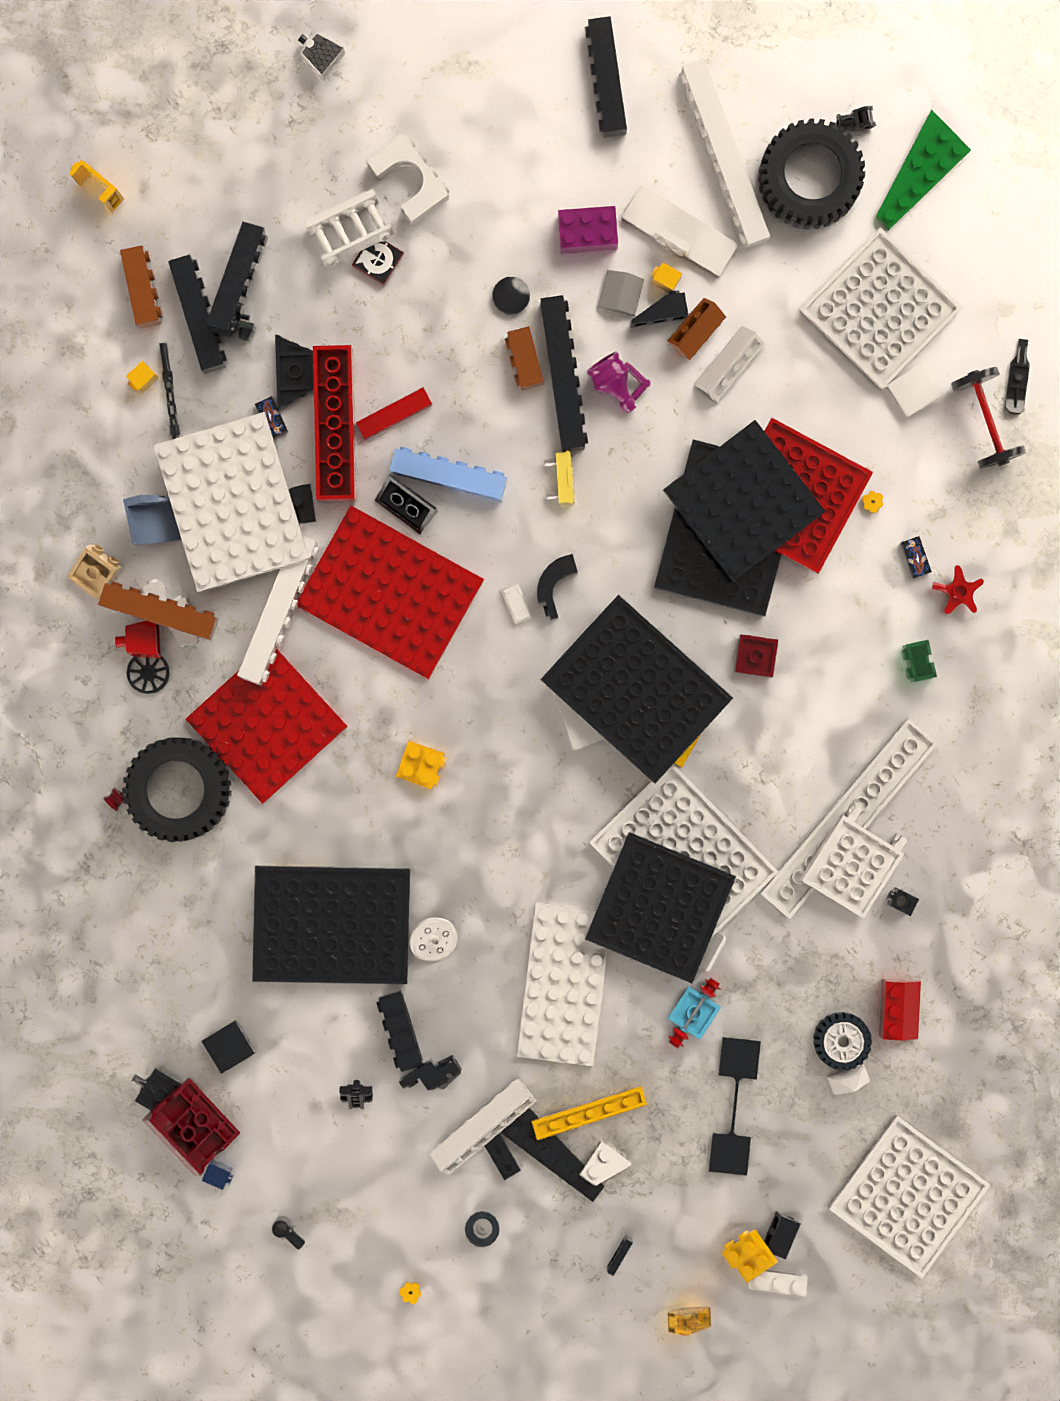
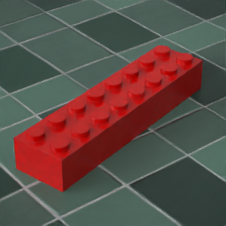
[313,345,357,502]

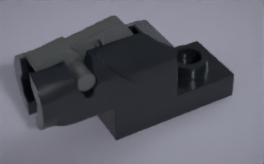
[399,1055,462,1090]

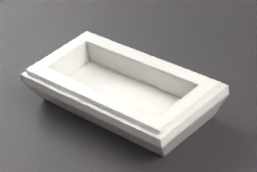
[500,583,533,625]

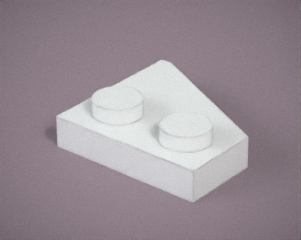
[579,1142,632,1186]

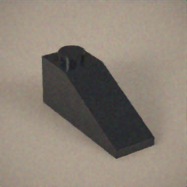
[630,290,688,328]

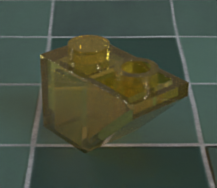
[667,1307,711,1336]

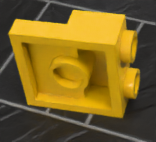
[396,740,447,790]
[721,1229,778,1283]

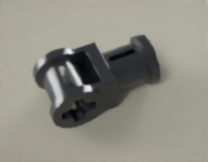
[836,106,876,130]

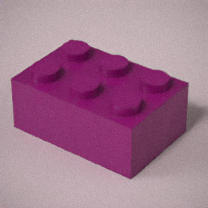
[558,206,618,254]

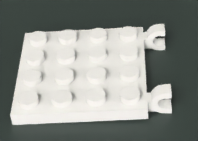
[800,804,907,919]

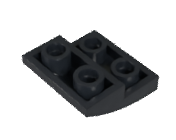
[201,1019,256,1074]

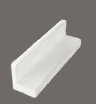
[695,326,765,403]

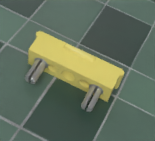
[544,450,575,505]

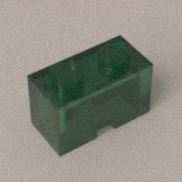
[901,640,937,683]

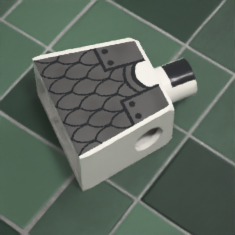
[297,33,345,81]

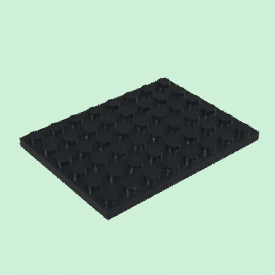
[654,439,781,617]
[540,594,733,784]
[252,865,410,984]

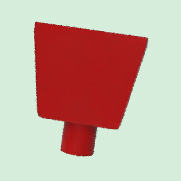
[115,620,161,658]

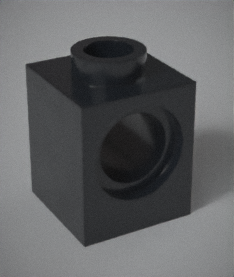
[886,887,919,916]

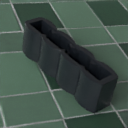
[376,990,424,1072]

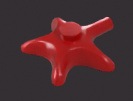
[931,565,984,614]

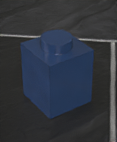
[202,1159,234,1190]

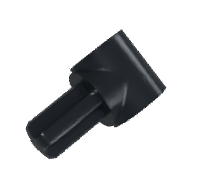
[272,1216,305,1250]

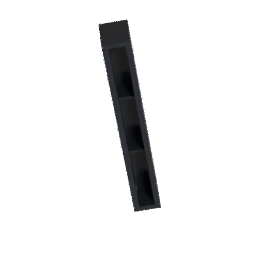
[540,295,588,452]

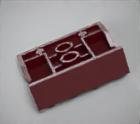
[142,1078,241,1176]

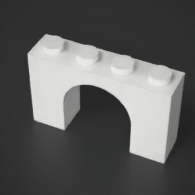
[366,133,450,226]

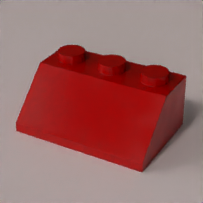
[879,979,921,1041]

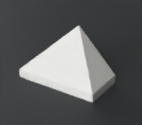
[827,1064,870,1095]

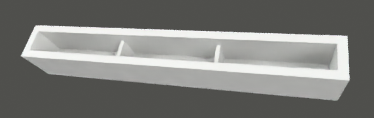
[238,536,320,686]

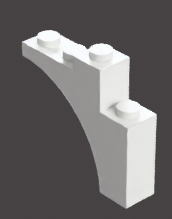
[109,579,201,648]

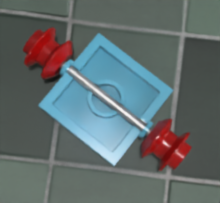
[667,977,721,1048]

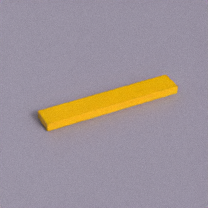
[531,1086,647,1140]

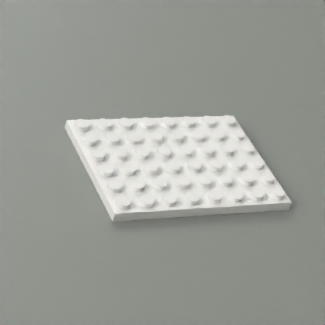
[154,412,309,593]
[589,764,779,938]

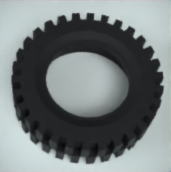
[758,118,866,230]
[122,737,232,842]

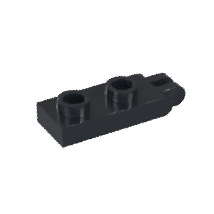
[485,1133,521,1180]

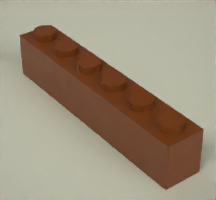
[98,581,219,641]

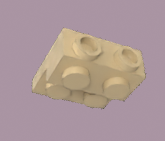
[67,544,122,600]

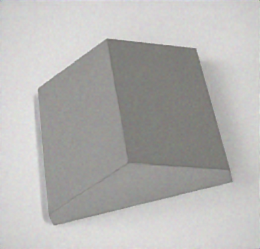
[598,270,644,316]

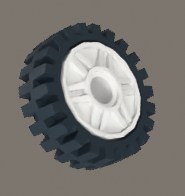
[813,1012,872,1071]

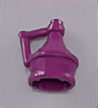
[587,351,651,413]

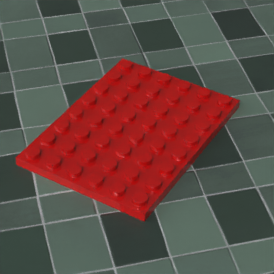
[297,505,484,679]

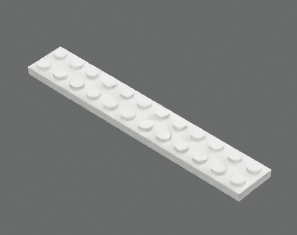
[760,718,938,919]

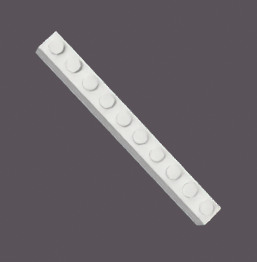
[679,58,770,249]

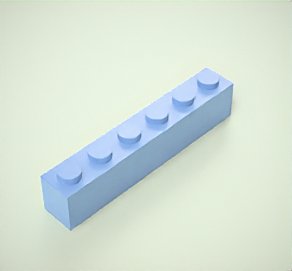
[389,447,507,501]

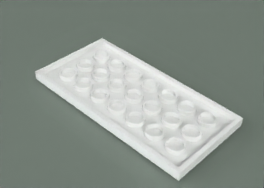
[517,903,608,1066]

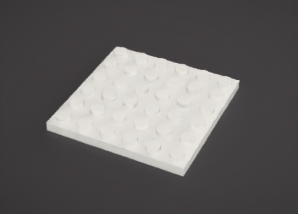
[800,228,963,390]
[828,1115,990,1278]

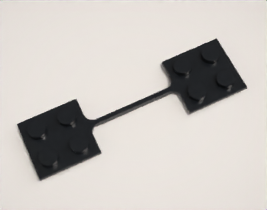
[709,1037,761,1176]

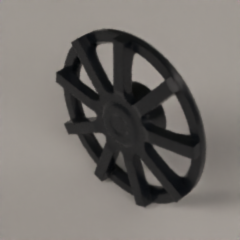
[126,656,170,694]

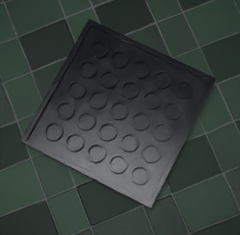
[663,420,826,582]
[585,832,736,983]

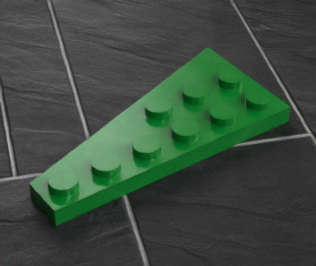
[875,109,971,231]

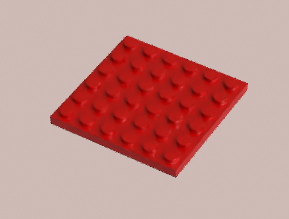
[764,418,873,574]
[185,649,348,804]

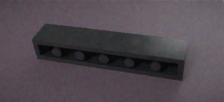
[585,16,627,138]
[206,221,268,338]
[168,254,228,374]

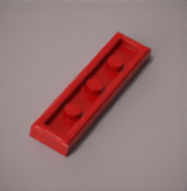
[356,387,432,440]

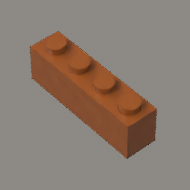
[120,245,163,329]

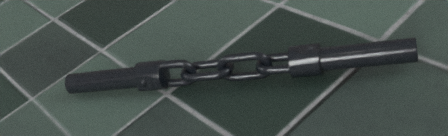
[159,343,181,439]

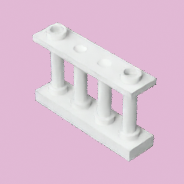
[304,189,394,267]

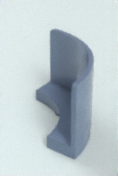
[123,493,182,545]

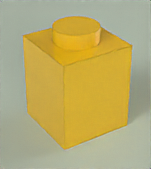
[651,262,682,293]
[126,361,159,393]

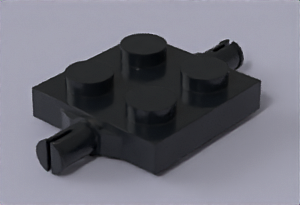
[131,1067,183,1111]

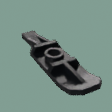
[1005,338,1030,414]

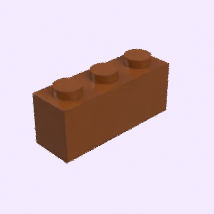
[667,298,726,360]
[504,326,544,391]

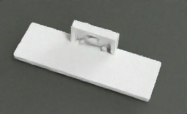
[622,185,738,277]

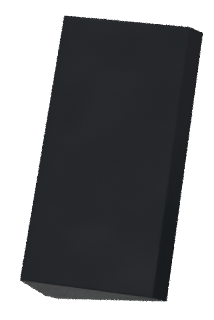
[374,474,438,534]

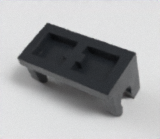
[764,1211,801,1259]

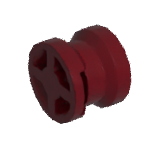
[103,787,126,811]

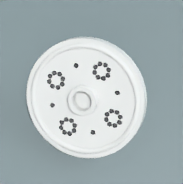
[410,918,458,962]

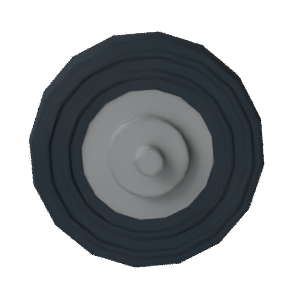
[465,1211,500,1247]

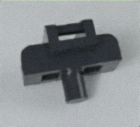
[339,1080,373,1109]

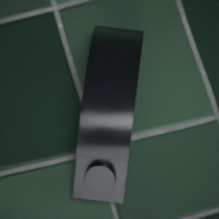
[537,554,578,620]

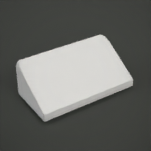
[700,932,727,972]

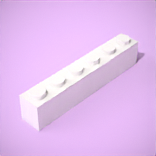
[429,1079,537,1176]

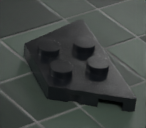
[275,335,314,409]

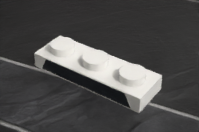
[747,1270,808,1296]

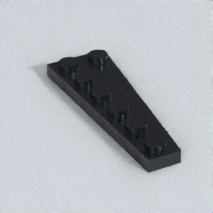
[500,1107,604,1202]

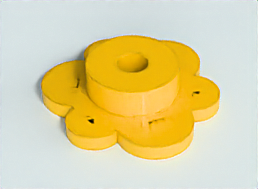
[862,491,884,513]
[399,1282,422,1304]

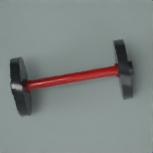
[951,367,1027,469]

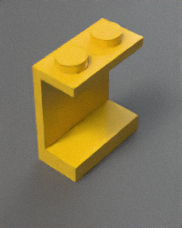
[69,159,124,213]

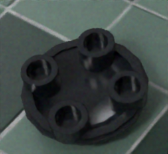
[492,277,530,315]

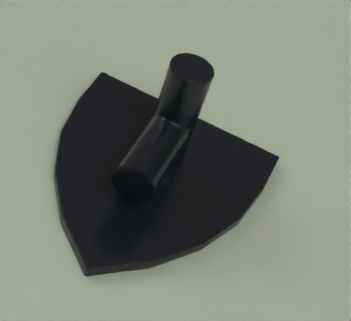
[289,484,316,523]

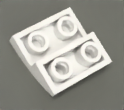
[888,364,942,417]

